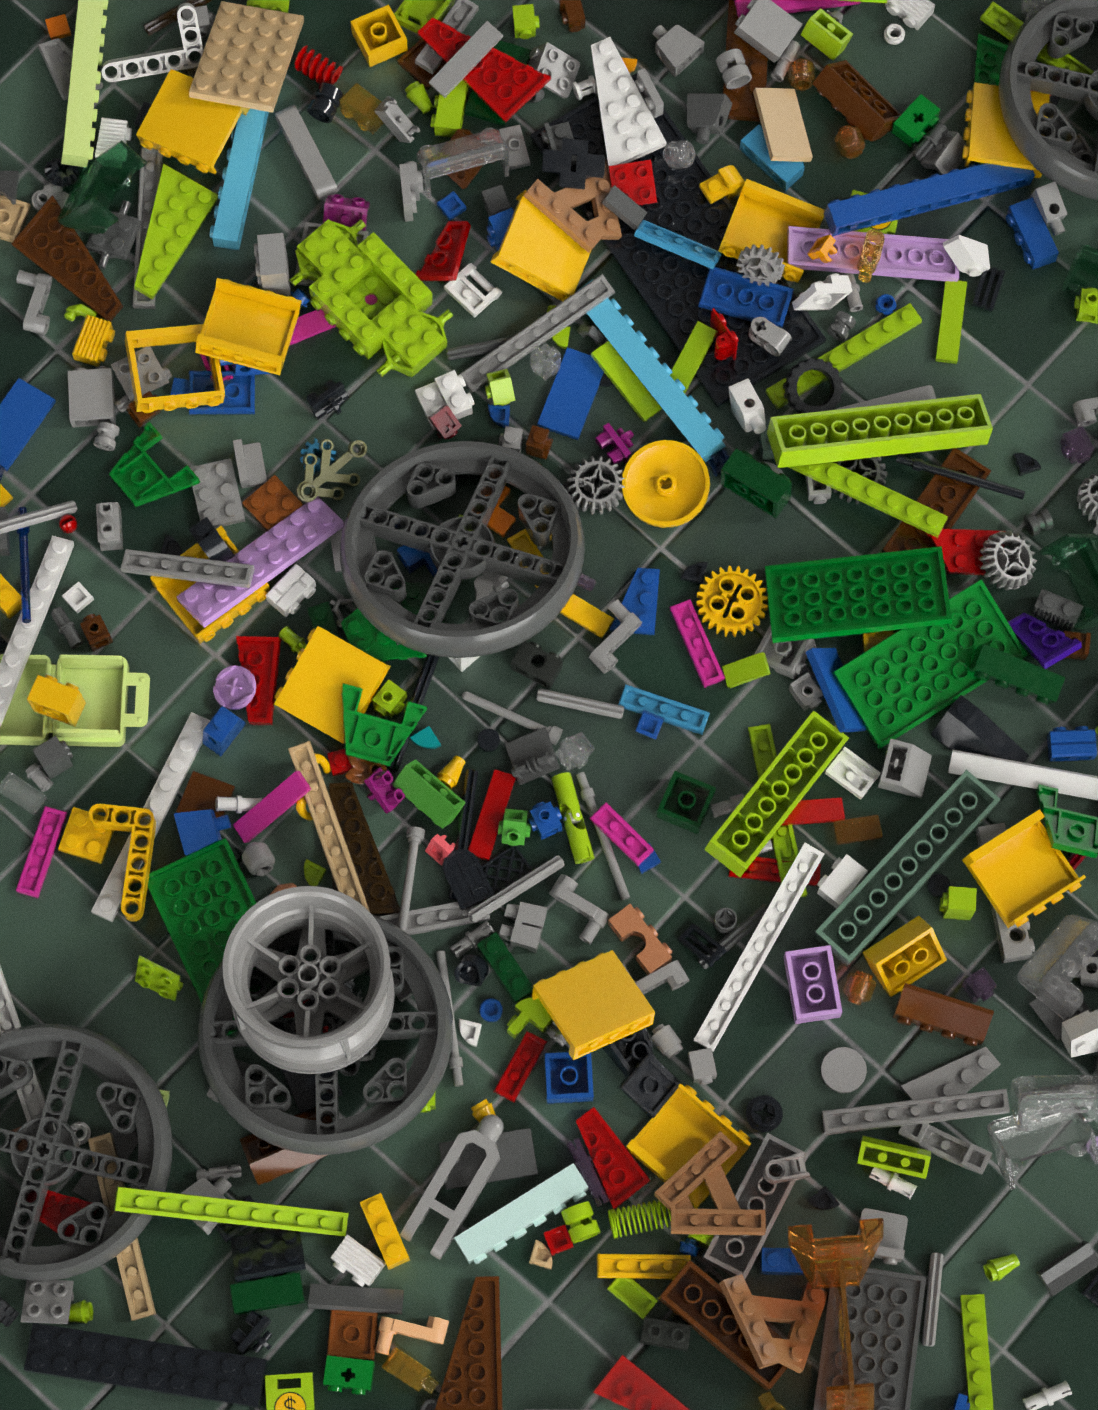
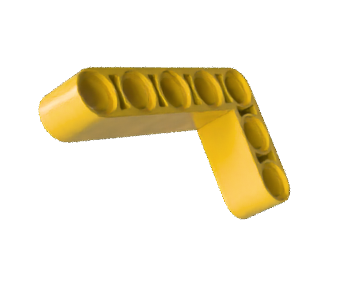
[88,804,156,922]

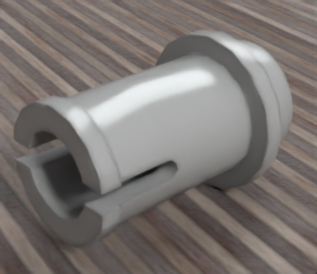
[25,763,54,792]

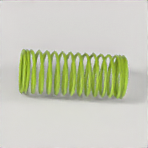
[608,1200,671,1239]

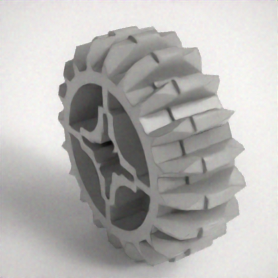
[567,456,625,515]
[1076,474,1098,525]
[979,530,1037,590]

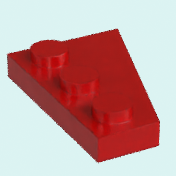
[16,1190,99,1237]

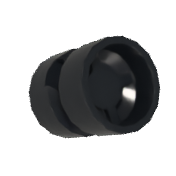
[307,83,344,123]

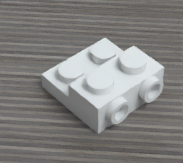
[792,273,852,310]
[415,370,475,430]

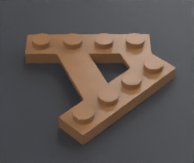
[523,158,622,253]
[654,1131,766,1235]
[719,1274,828,1374]

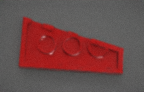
[576,1107,651,1209]

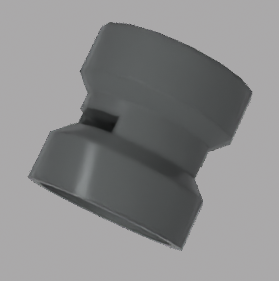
[827,311,856,342]
[1024,508,1054,537]
[713,907,737,934]

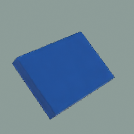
[189,371,255,414]

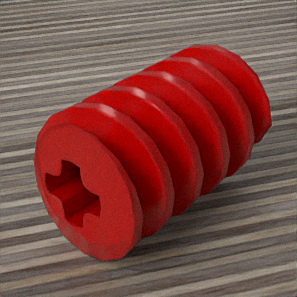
[294,45,343,85]

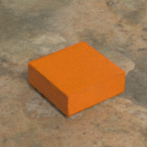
[45,14,72,40]

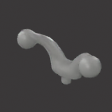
[330,598,353,628]

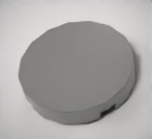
[821,1047,867,1094]

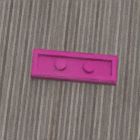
[590,803,654,866]

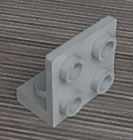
[635,68,664,118]

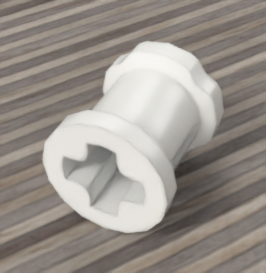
[572,75,597,101]

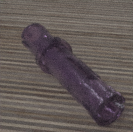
[566,1138,610,1207]

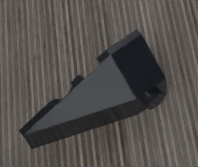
[931,695,1029,763]
[602,1028,655,1077]

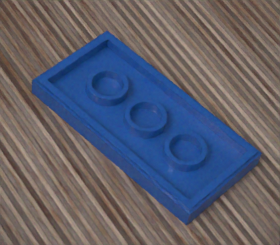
[698,267,794,328]
[537,347,604,440]
[0,378,56,471]
[806,648,867,732]

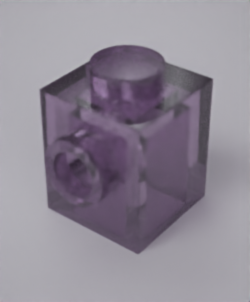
[1060,426,1094,464]
[962,967,997,1003]

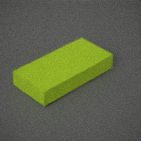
[722,652,771,688]
[607,1278,658,1319]

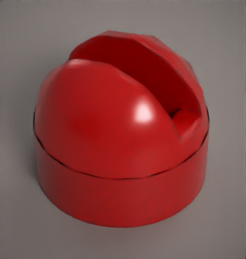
[59,514,78,533]

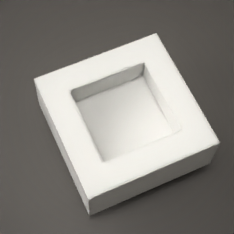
[62,582,94,614]

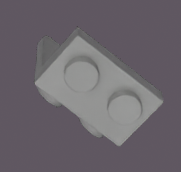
[528,42,580,99]
[854,1208,908,1265]

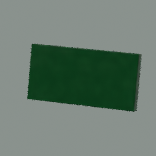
[464,40,532,127]

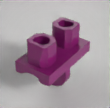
[595,422,634,465]
[364,767,405,814]

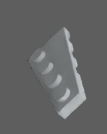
[900,1047,1001,1100]

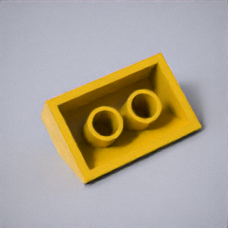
[863,915,947,997]

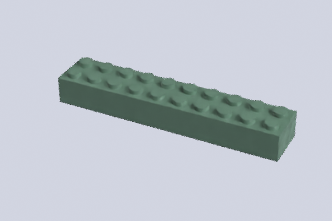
[813,769,1001,967]

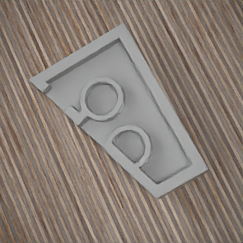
[38,38,103,101]

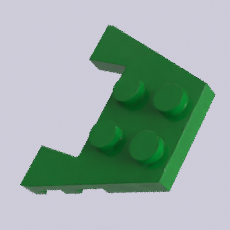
[109,422,200,507]
[341,588,427,662]
[341,683,427,766]
[1036,784,1098,858]

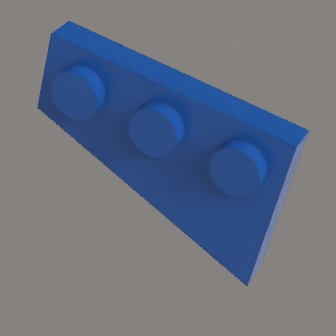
[610,568,660,635]

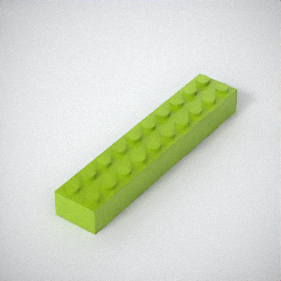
[767,394,993,468]

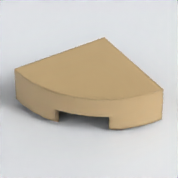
[529,1240,552,1270]

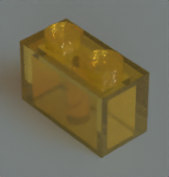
[340,83,384,135]

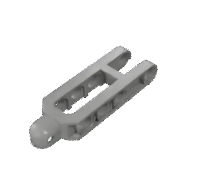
[400,1114,504,1260]

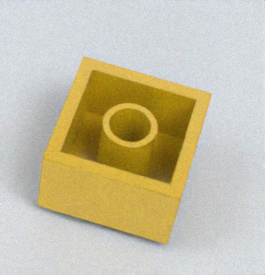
[350,5,408,67]
[27,675,86,727]

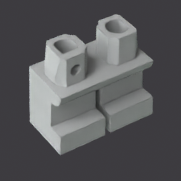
[96,502,123,551]
[499,902,547,953]

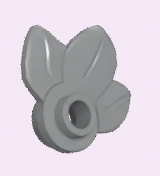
[31,182,75,211]

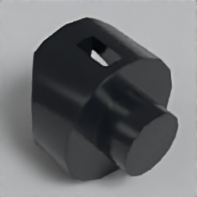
[454,955,489,986]

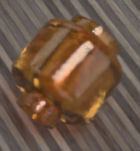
[788,58,816,91]
[835,125,866,159]
[843,970,876,1005]

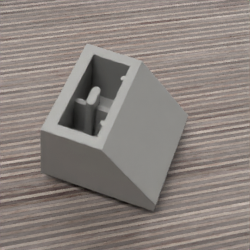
[878,739,932,799]

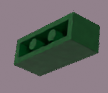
[477,932,533,1005]
[230,1271,306,1315]

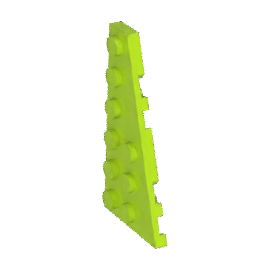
[134,164,218,300]

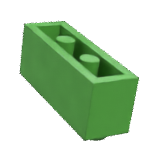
[392,759,466,828]

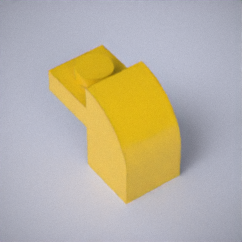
[699,165,745,204]

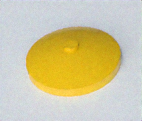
[622,440,710,528]

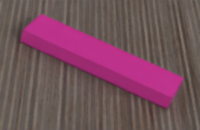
[670,599,725,688]
[233,771,311,843]
[16,806,67,898]

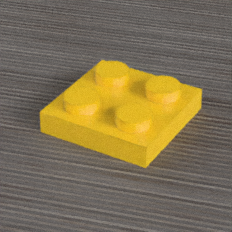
[58,807,114,864]

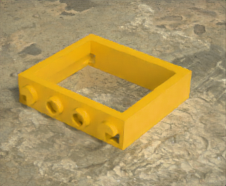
[125,324,225,413]

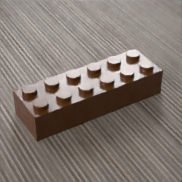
[657,1260,788,1391]

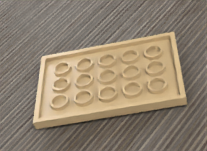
[189,1,304,113]

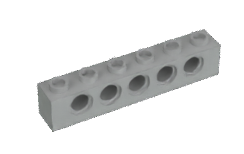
[975,823,1035,963]

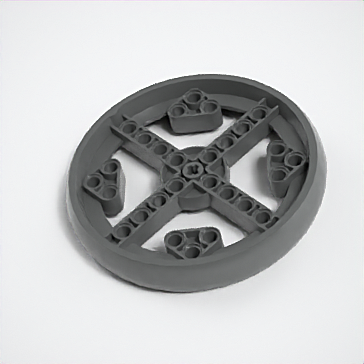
[999,0,1098,200]
[340,441,585,658]
[198,915,453,1155]
[0,1024,173,1281]

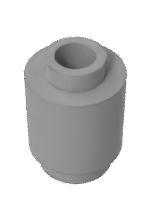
[651,1024,684,1059]

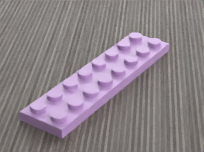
[787,226,959,282]
[177,496,344,628]

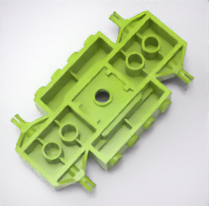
[289,219,453,377]

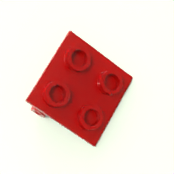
[608,160,657,205]
[710,308,739,360]

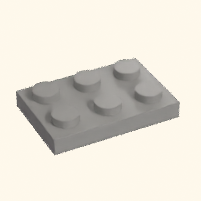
[190,458,246,528]

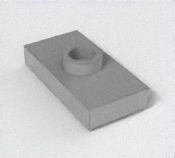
[499,125,530,170]

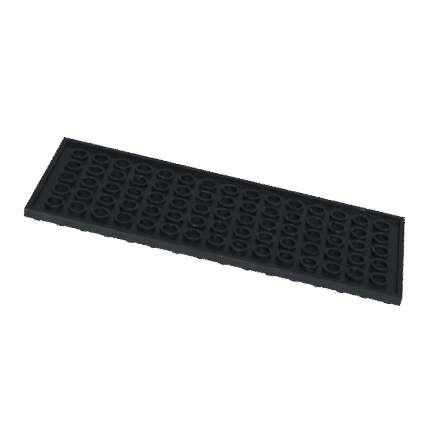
[531,73,826,407]

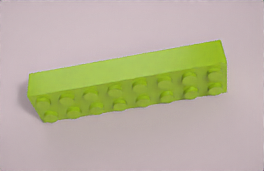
[704,710,849,877]

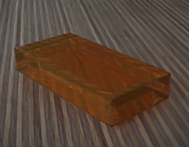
[833,815,882,845]

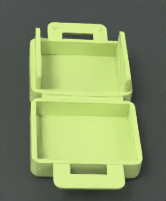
[0,654,150,747]

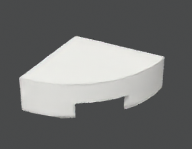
[459,1019,482,1047]

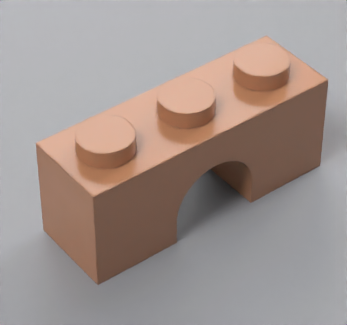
[608,904,672,975]

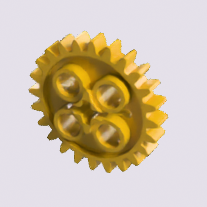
[696,566,768,637]

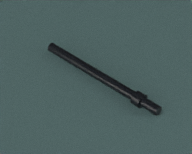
[896,454,1025,500]

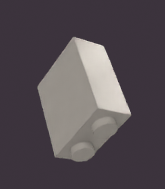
[734,0,803,63]
[68,366,116,428]

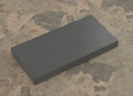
[439,1128,538,1190]

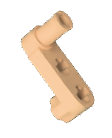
[374,1316,449,1355]

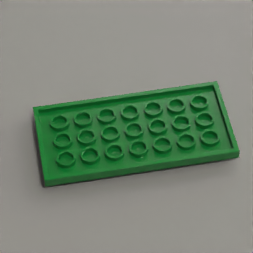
[765,546,952,643]
[832,579,1028,749]
[148,838,295,1036]

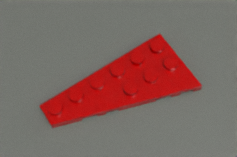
[417,17,552,123]

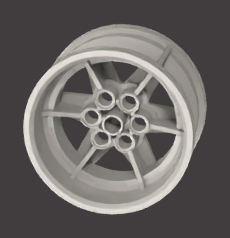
[223,886,395,1074]

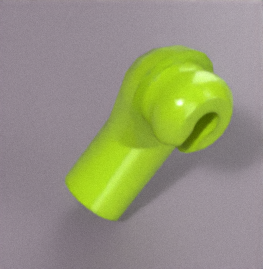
[64,304,97,321]

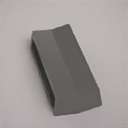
[1036,1241,1098,1297]

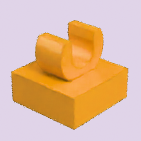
[807,235,837,263]

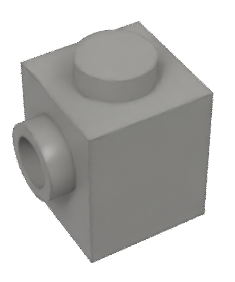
[182,5,214,38]
[688,1048,717,1085]

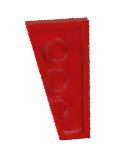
[236,636,281,725]
[593,1355,690,1410]

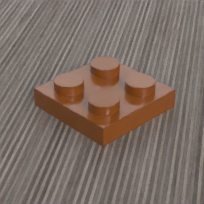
[242,475,303,531]

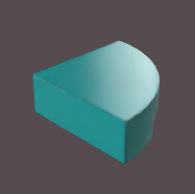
[410,726,441,749]

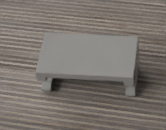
[374,96,420,143]

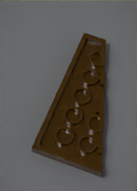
[329,782,400,915]

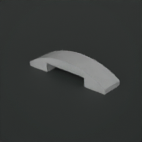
[898,1123,992,1175]

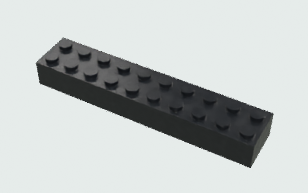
[24,1323,268,1409]

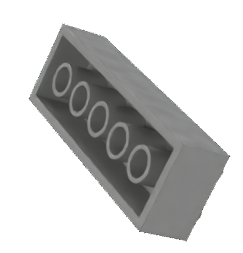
[702,1133,809,1279]

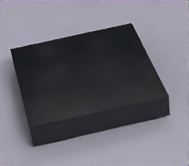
[619,1052,682,1118]

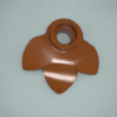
[345,755,387,784]

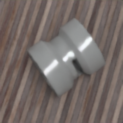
[93,422,120,451]

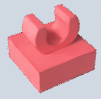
[425,834,456,866]

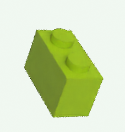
[801,8,853,61]
[939,886,977,920]

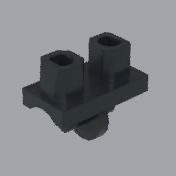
[307,379,349,419]
[230,1311,272,1355]

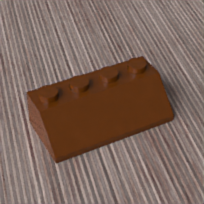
[812,60,901,141]
[893,983,994,1046]
[239,1107,333,1185]

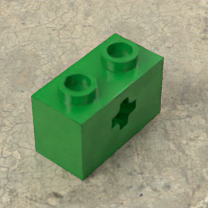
[892,94,940,147]
[323,1355,375,1395]

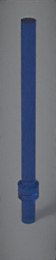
[17,507,31,623]

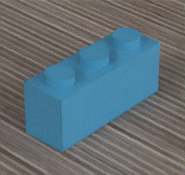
[740,124,805,191]

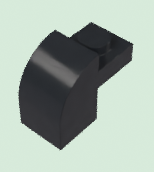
[189,517,235,562]

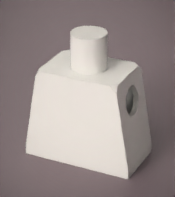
[728,379,766,434]

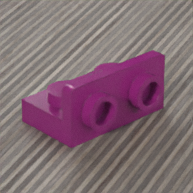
[323,194,370,231]

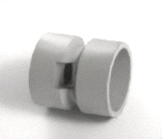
[716,49,752,89]

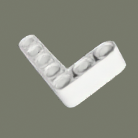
[102,3,204,82]

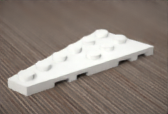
[591,37,666,172]

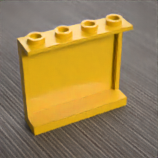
[136,69,250,174]
[962,82,1050,178]
[718,179,825,283]
[491,190,591,302]
[195,278,301,375]
[150,526,270,644]
[274,626,391,744]
[962,809,1086,928]
[532,950,655,1060]
[626,1083,751,1209]

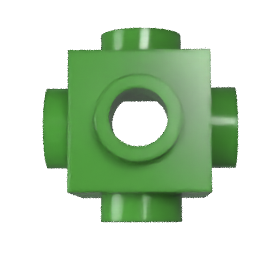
[498,809,531,846]

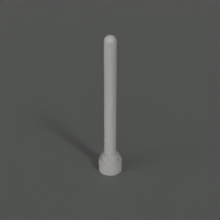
[462,691,563,745]
[398,827,425,932]

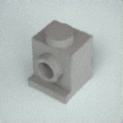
[499,426,523,453]
[805,476,831,504]
[789,672,823,711]

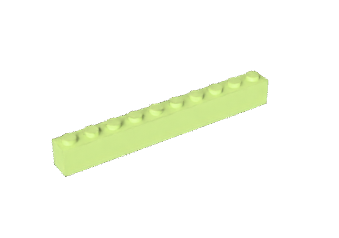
[61,0,108,167]

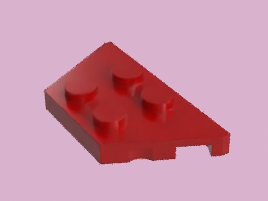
[926,529,1005,575]

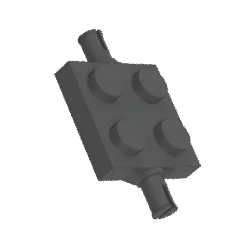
[86,200,142,270]

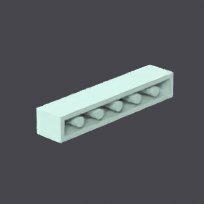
[454,1163,588,1264]

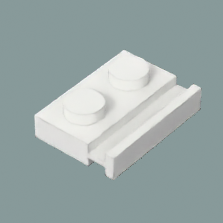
[825,747,881,800]

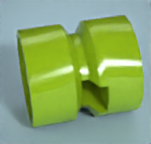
[561,1201,601,1243]

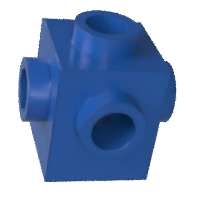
[528,802,562,840]

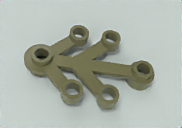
[296,439,367,502]

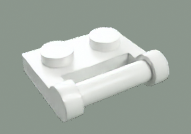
[444,263,502,318]

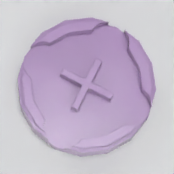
[213,665,256,710]

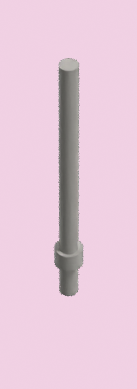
[576,772,630,900]
[436,951,463,1087]

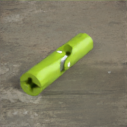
[551,772,594,864]

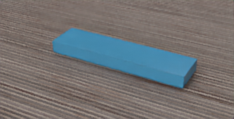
[634,220,721,269]
[618,684,710,735]

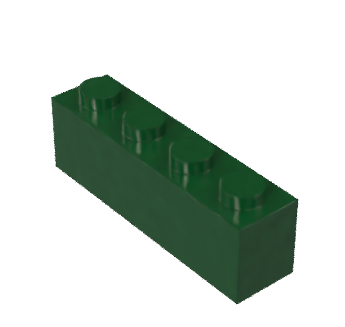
[969,644,1065,705]

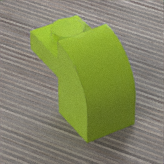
[507,998,552,1039]

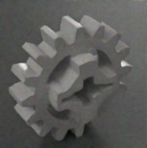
[736,244,785,286]

